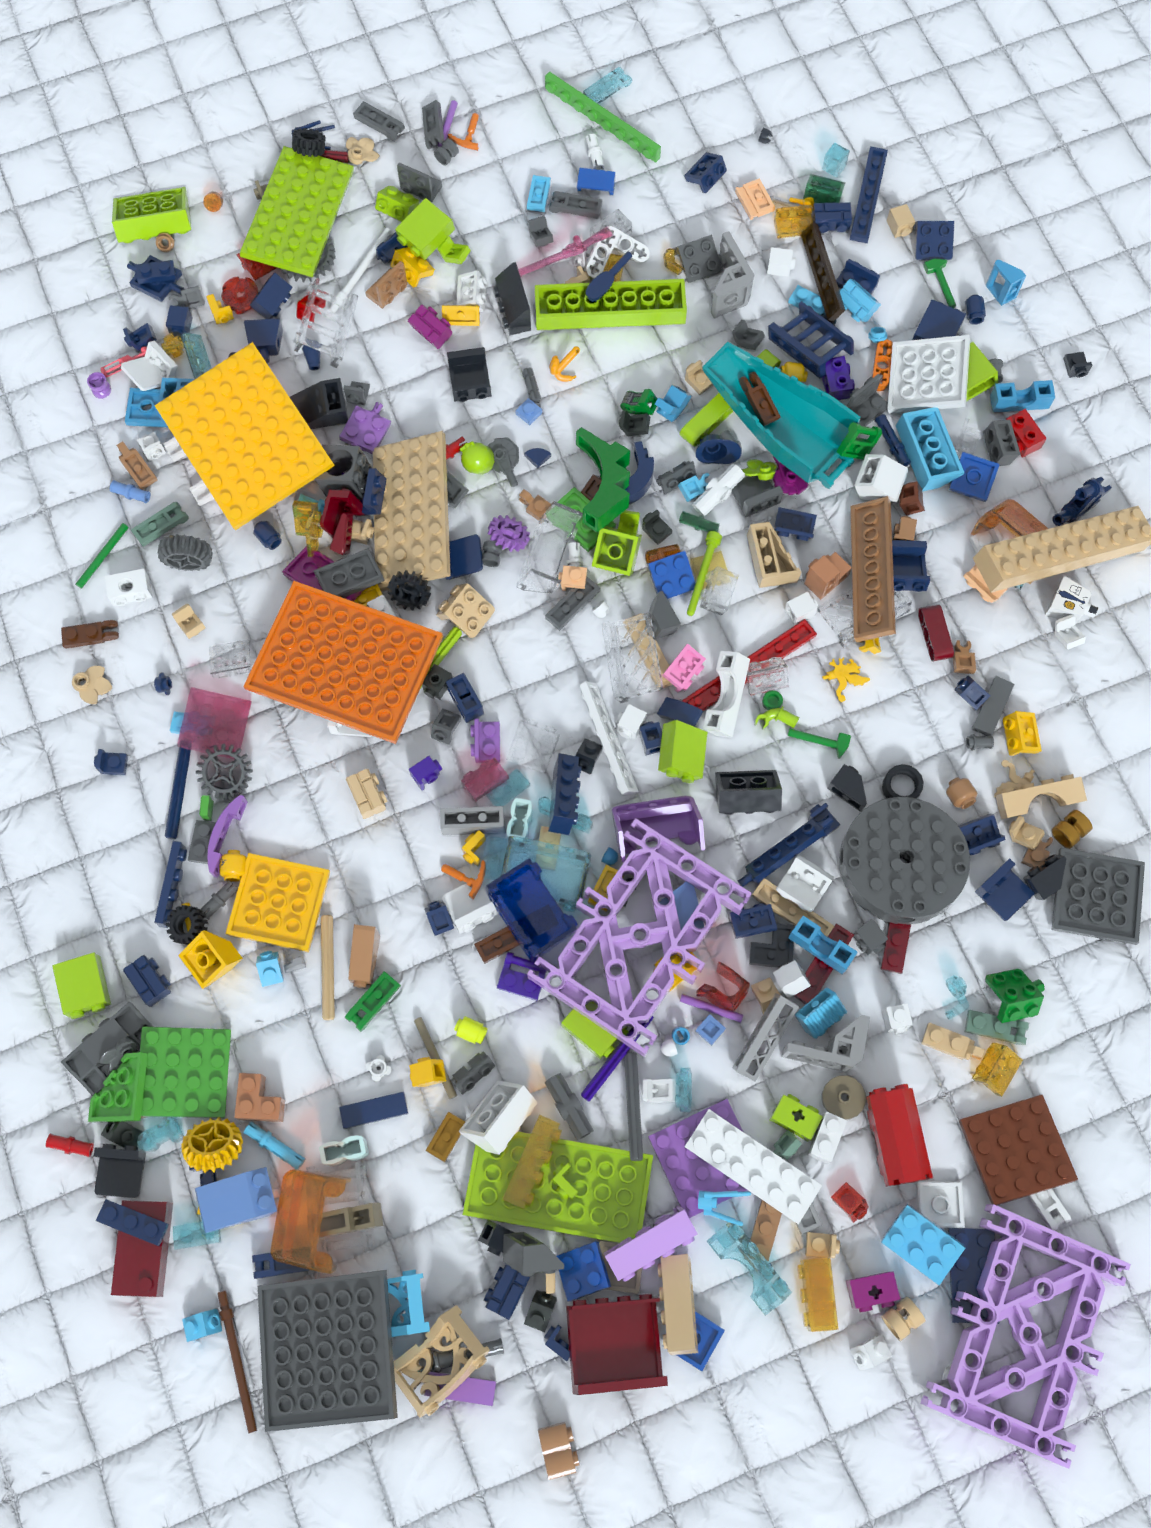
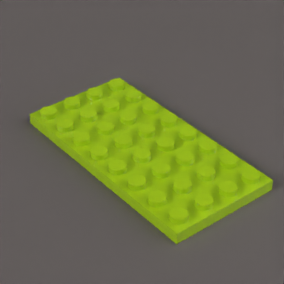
[240,146,354,277]
[462,1132,653,1243]

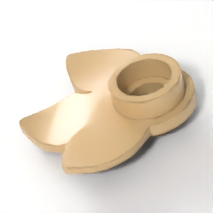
[346,137,380,165]
[72,666,112,704]

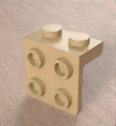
[436,583,495,638]

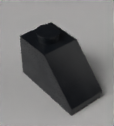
[827,764,867,812]

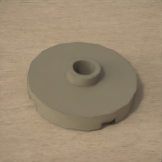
[822,1076,866,1120]

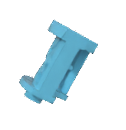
[387,1270,430,1337]

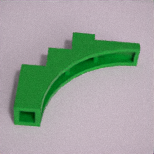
[576,427,630,532]

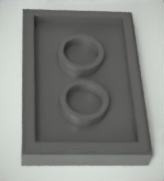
[314,548,384,598]

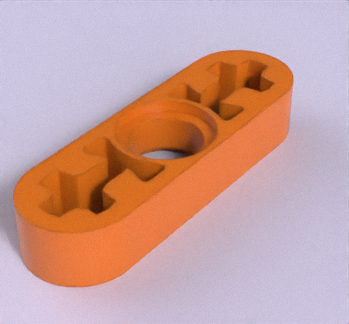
[872,339,893,391]

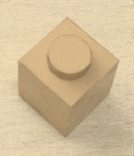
[886,204,915,238]

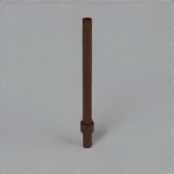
[217,1290,257,1434]

